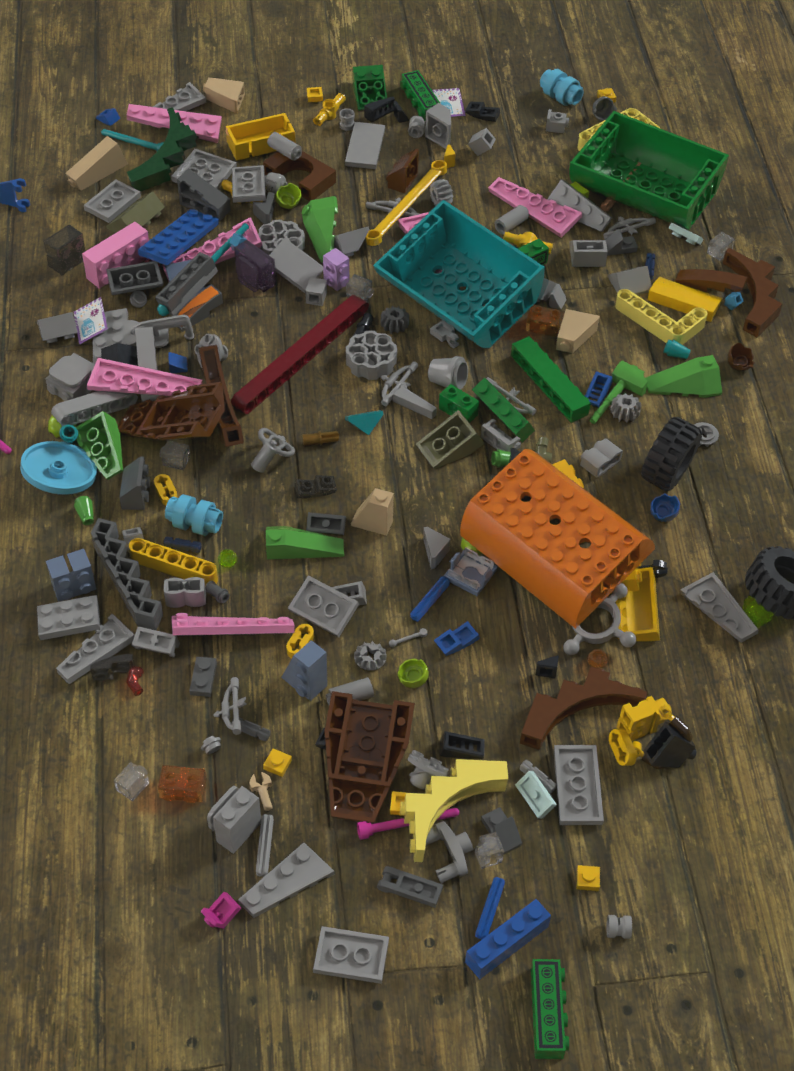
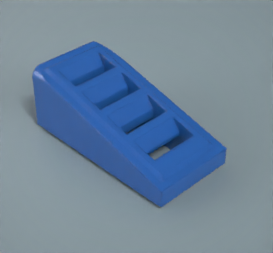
[585,372,613,408]

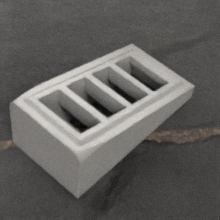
[332,581,367,605]

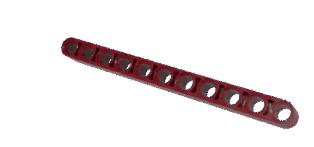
[231,294,369,414]

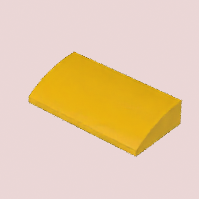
[647,277,723,322]
[616,567,660,641]

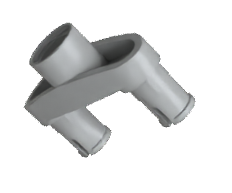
[426,821,473,884]

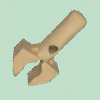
[249,772,272,811]

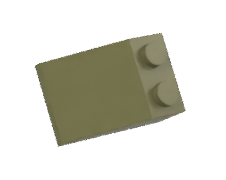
[416,410,485,469]

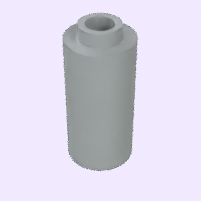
[267,132,302,160]
[494,205,529,235]
[326,677,374,705]

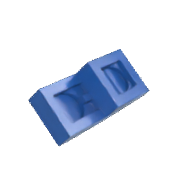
[434,621,480,656]

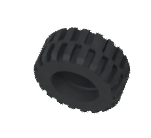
[641,417,703,491]
[745,546,794,620]

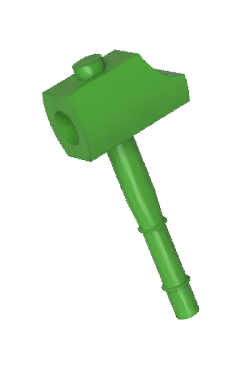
[590,361,648,424]

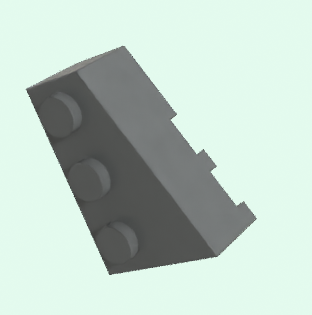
[177,168,231,222]

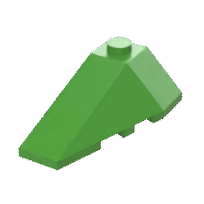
[302,196,338,263]
[645,355,722,398]
[76,411,123,480]
[266,526,344,560]

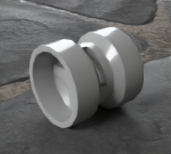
[339,109,355,131]
[408,116,425,138]
[607,915,632,939]

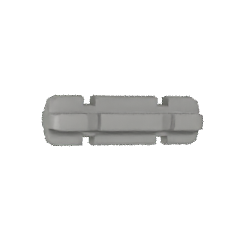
[520,760,557,794]

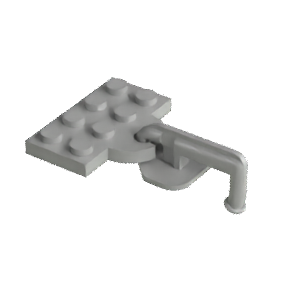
[93,308,194,364]

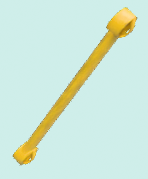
[365,160,447,246]

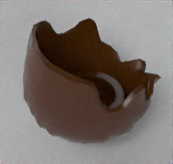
[727,343,754,371]

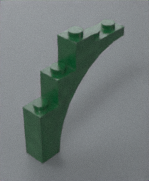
[127,107,197,192]

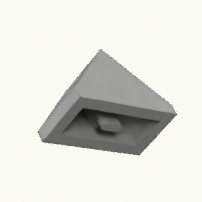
[423,527,450,569]

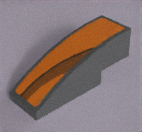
[175,284,223,332]

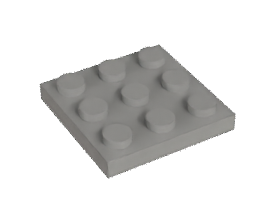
[171,149,237,190]

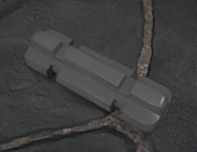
[231,717,271,741]

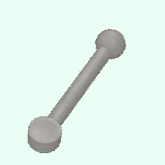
[389,628,427,647]

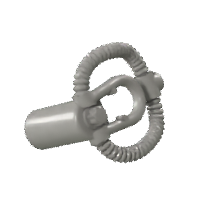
[251,428,295,473]

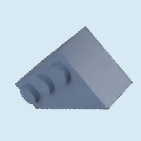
[281,640,327,701]

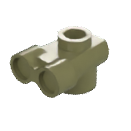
[535,437,552,463]

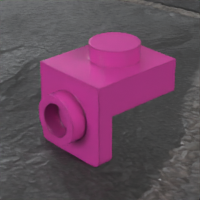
[201,892,241,929]

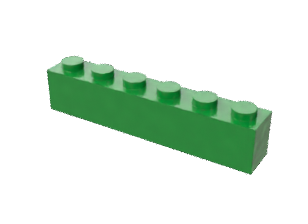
[511,336,591,423]

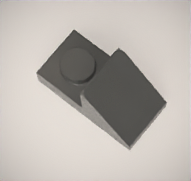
[253,192,275,224]
[605,229,638,256]
[481,807,522,855]

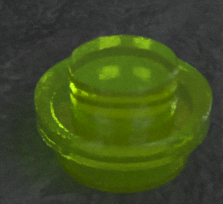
[218,549,237,568]

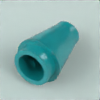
[663,339,691,359]
[59,424,78,444]

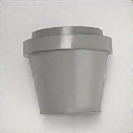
[428,356,468,390]

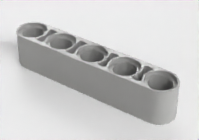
[135,327,160,401]
[51,391,138,426]

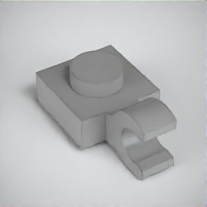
[430,320,459,348]

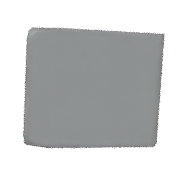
[549,284,566,310]
[122,527,144,549]

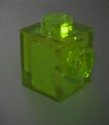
[742,596,774,628]

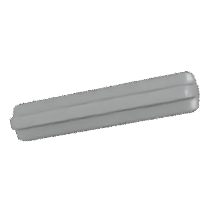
[256,814,274,877]

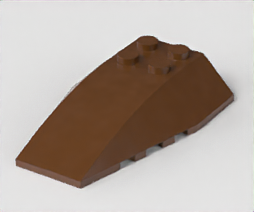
[118,382,225,440]
[325,691,415,824]

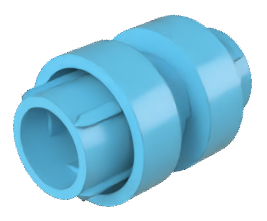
[540,69,584,106]
[165,494,223,536]

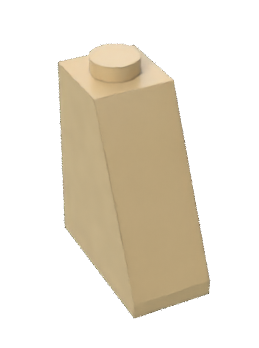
[203,77,245,113]
[556,309,600,353]
[351,488,394,536]

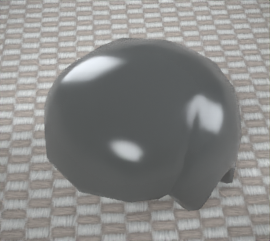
[592,96,617,121]

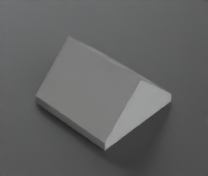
[607,266,652,295]

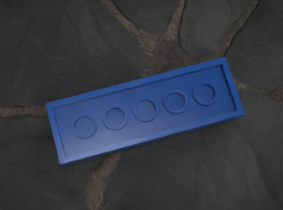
[138,209,219,265]

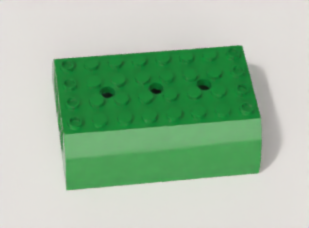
[569,111,729,230]

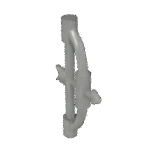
[366,198,419,217]
[603,217,656,239]
[381,362,418,406]
[486,377,536,415]
[213,677,247,735]

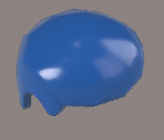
[650,493,680,522]

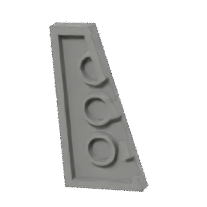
[153,82,206,111]
[680,572,758,643]
[56,614,135,684]
[238,843,334,918]

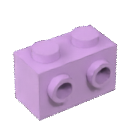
[323,248,349,291]

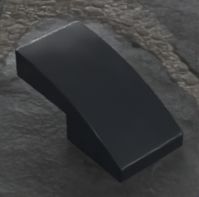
[465,101,501,122]

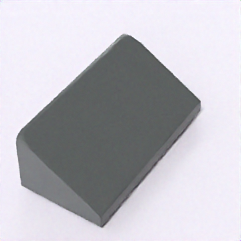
[306,512,347,535]

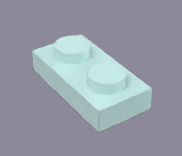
[669,222,703,245]
[515,771,557,819]

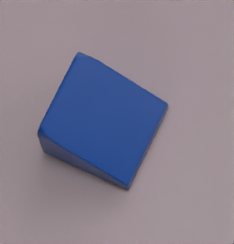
[96,108,120,126]
[168,352,188,373]

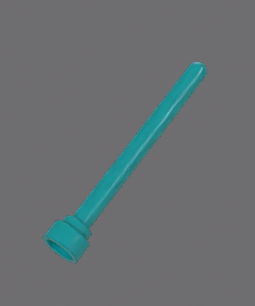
[101,129,164,152]

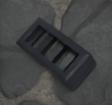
[364,96,395,123]
[439,731,485,759]

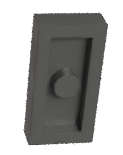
[190,656,217,697]

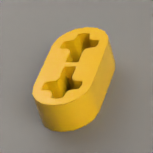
[154,474,178,506]
[286,624,314,659]
[609,729,637,766]

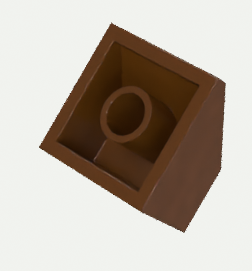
[386,149,419,193]

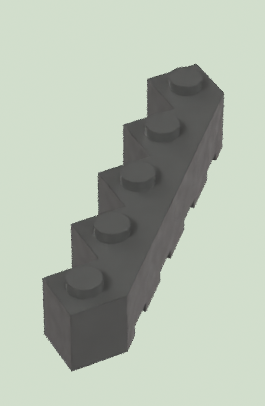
[91,518,163,630]

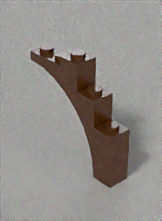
[723,248,782,338]
[198,344,244,447]
[520,667,648,750]

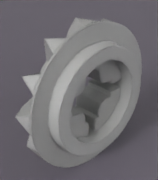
[694,422,719,447]
[354,641,387,670]

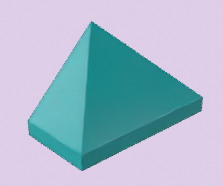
[345,410,384,435]

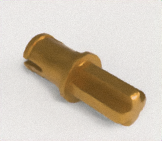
[302,431,339,446]

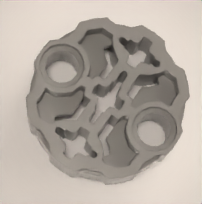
[257,220,305,261]
[346,331,397,380]

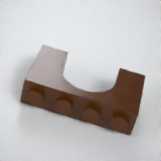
[263,151,336,201]

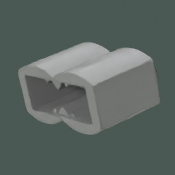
[580,438,623,478]
[164,577,206,608]

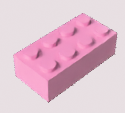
[82,222,149,289]

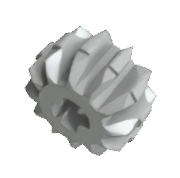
[429,179,453,206]
[610,393,641,423]

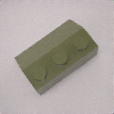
[106,191,165,233]

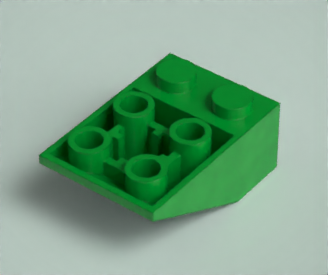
[352,65,388,110]

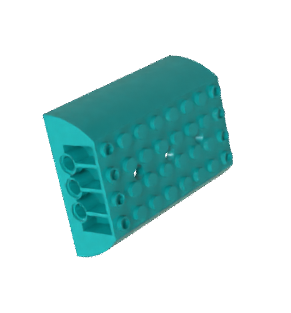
[373,200,545,348]

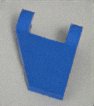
[0,178,30,212]

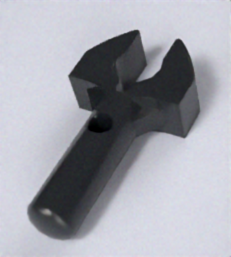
[638,560,668,578]

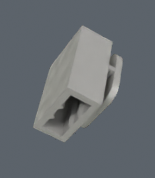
[45,353,95,401]
[207,786,261,854]

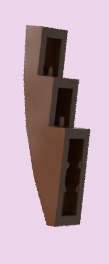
[675,269,747,292]

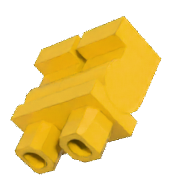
[616,696,668,741]

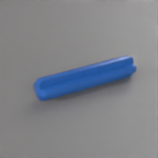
[410,576,450,622]
[475,877,505,940]

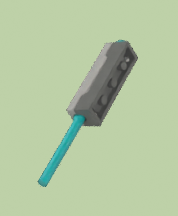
[155,223,249,316]

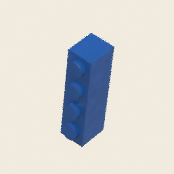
[465,899,551,980]

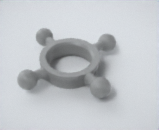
[563,583,636,655]

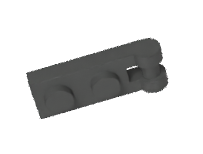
[377,866,443,908]

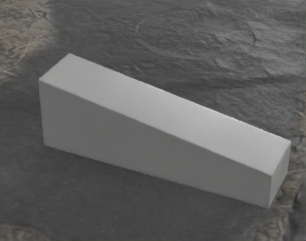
[393,386,437,419]

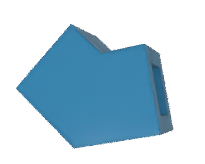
[229,233,247,254]
[724,292,744,310]

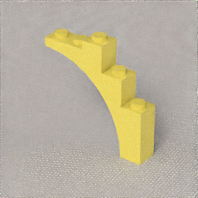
[400,759,508,862]

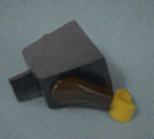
[632,704,697,769]

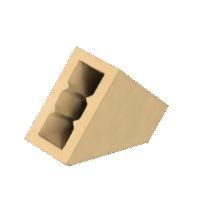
[66,136,128,191]

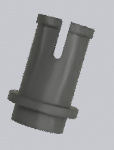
[205,581,230,603]

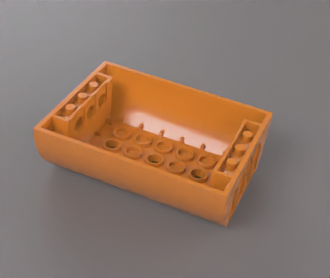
[460,449,655,629]

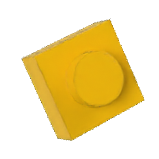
[307,87,323,102]
[597,88,617,103]
[263,749,292,777]
[390,791,406,816]
[577,865,600,891]

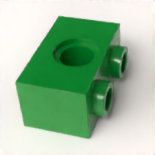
[439,384,479,423]

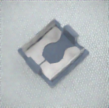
[444,547,497,596]

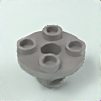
[195,334,228,368]
[408,750,449,789]

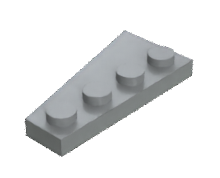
[547,179,612,231]

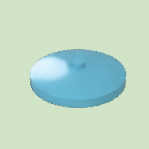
[20,441,97,494]

